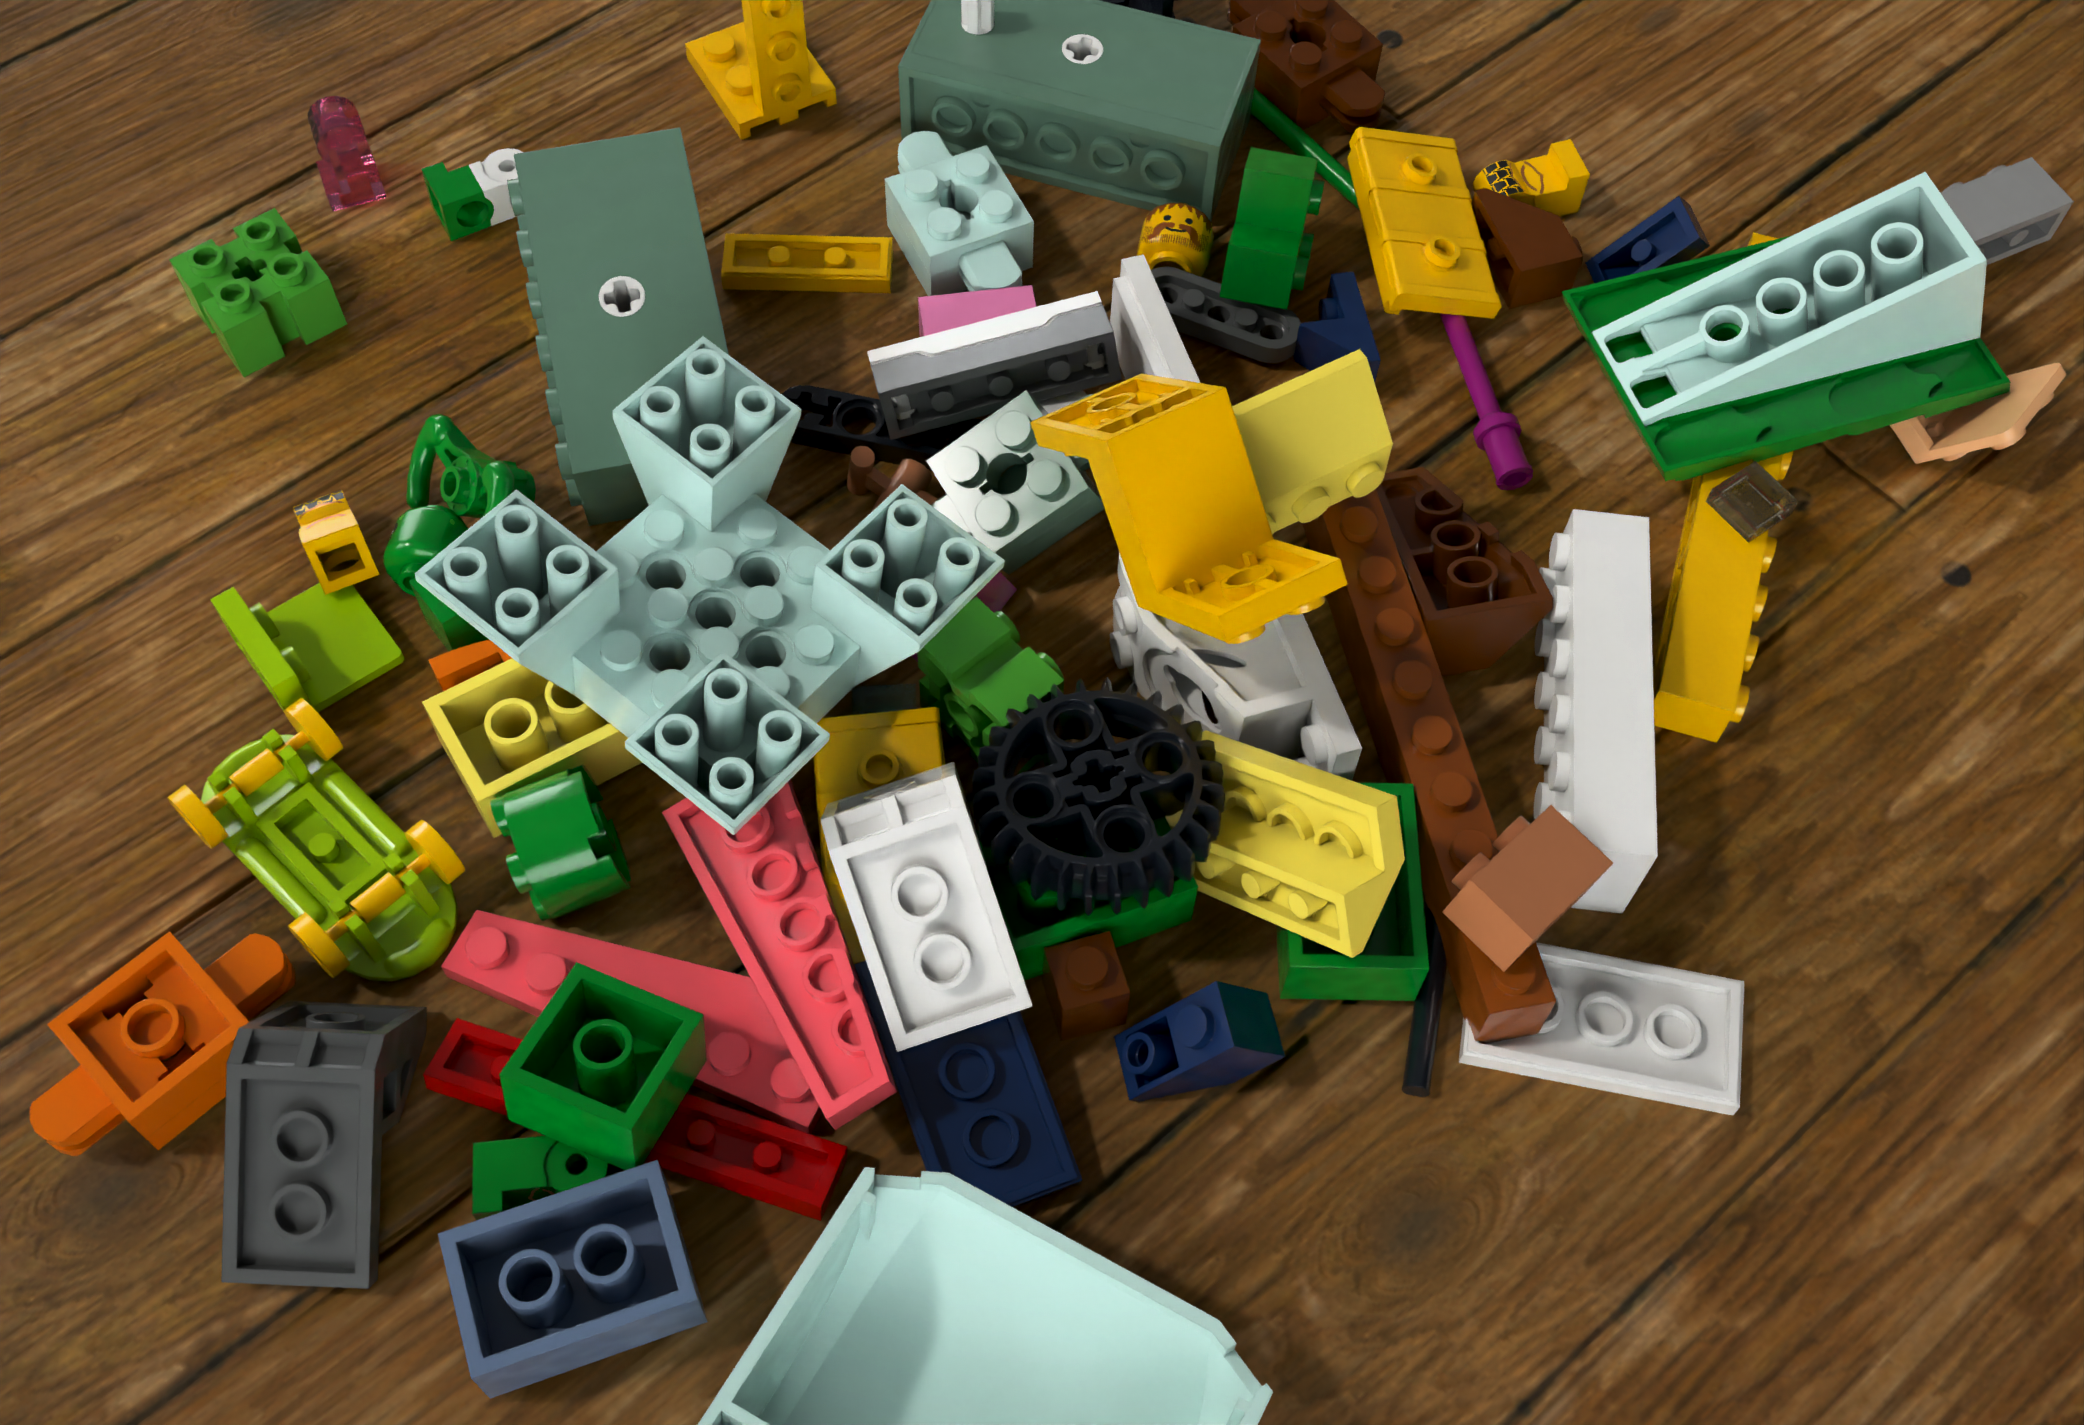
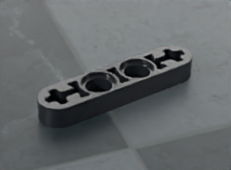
[781,385,982,472]

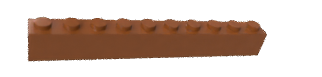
[1302,489,1556,1044]

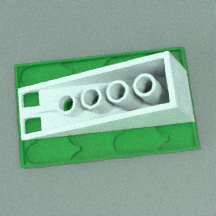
[1562,172,2011,482]

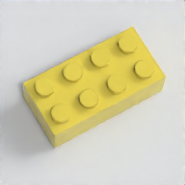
[422,658,643,838]

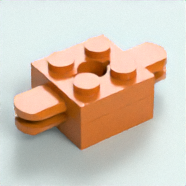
[30,931,296,1156]

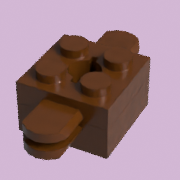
[1227,0,1385,133]

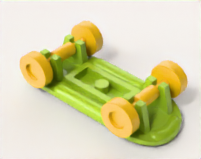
[167,698,465,981]

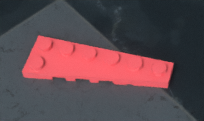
[662,779,897,1130]
[441,910,822,1134]

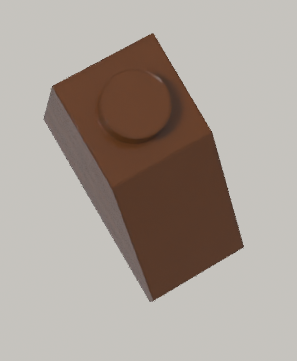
[1471,188,1583,309]

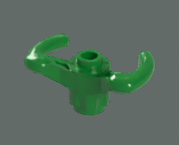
[406,414,536,519]

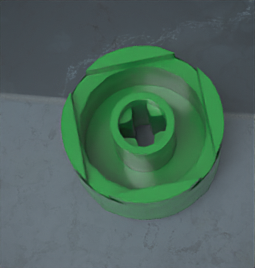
[490,764,631,921]

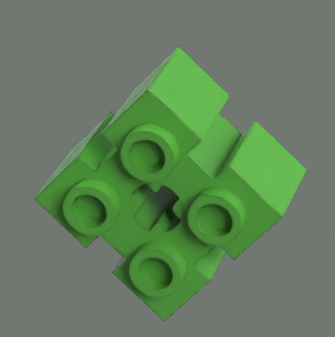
[169,208,347,377]
[917,596,1064,775]

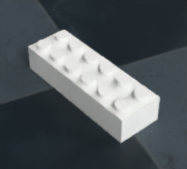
[1534,509,1658,914]

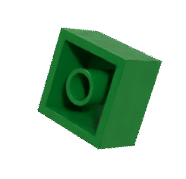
[499,962,707,1170]

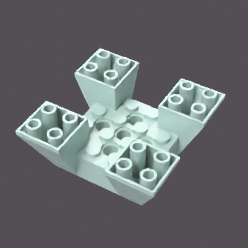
[415,336,1005,835]

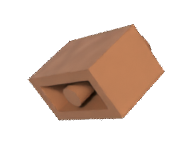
[1442,805,1613,972]

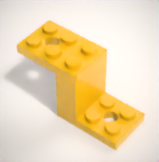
[1030,373,1348,644]

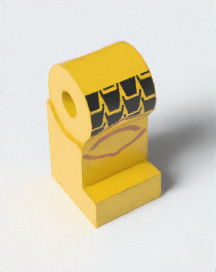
[1473,139,1590,216]
[293,490,380,595]

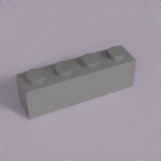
[1941,157,2074,265]

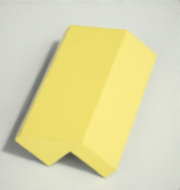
[1165,730,1405,958]

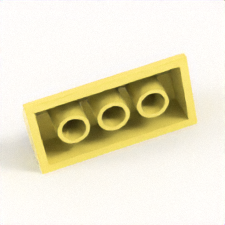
[1232,349,1393,535]

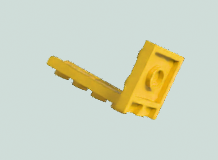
[685,0,837,140]

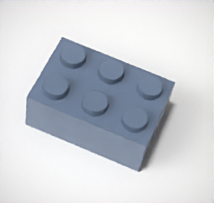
[438,1160,708,1399]

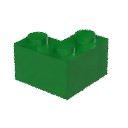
[1219,147,1325,310]

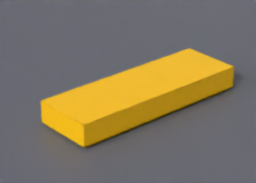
[721,233,893,293]

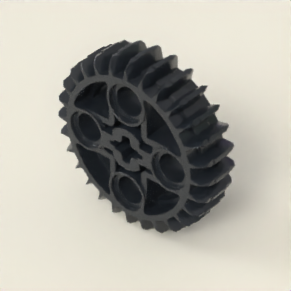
[972,677,1225,916]

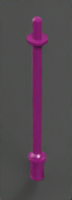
[1439,313,1533,490]

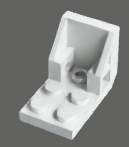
[821,762,1032,1052]

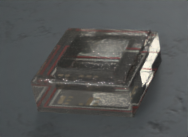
[1706,461,1799,543]

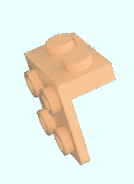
[1890,363,2066,464]

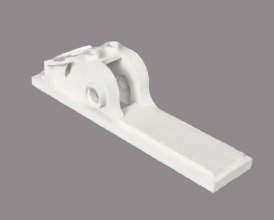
[1110,254,1362,780]

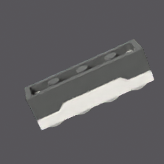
[867,291,1122,440]

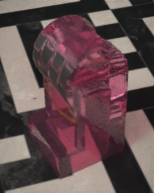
[308,96,387,212]

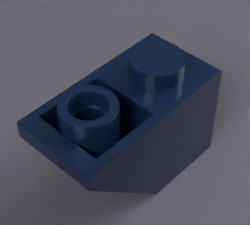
[1114,981,1285,1102]

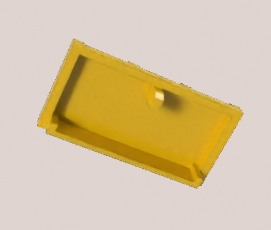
[1347,127,1502,319]
[813,707,945,966]

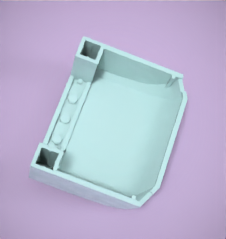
[698,1167,1273,1425]

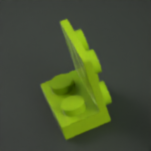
[210,583,404,712]

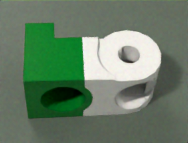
[421,148,523,241]

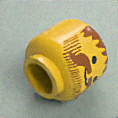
[1137,203,1214,277]

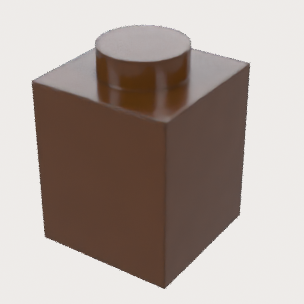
[1042,931,1130,1041]

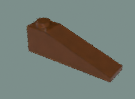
[1376,467,1553,676]

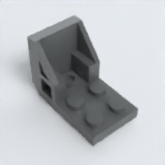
[221,1001,427,1289]

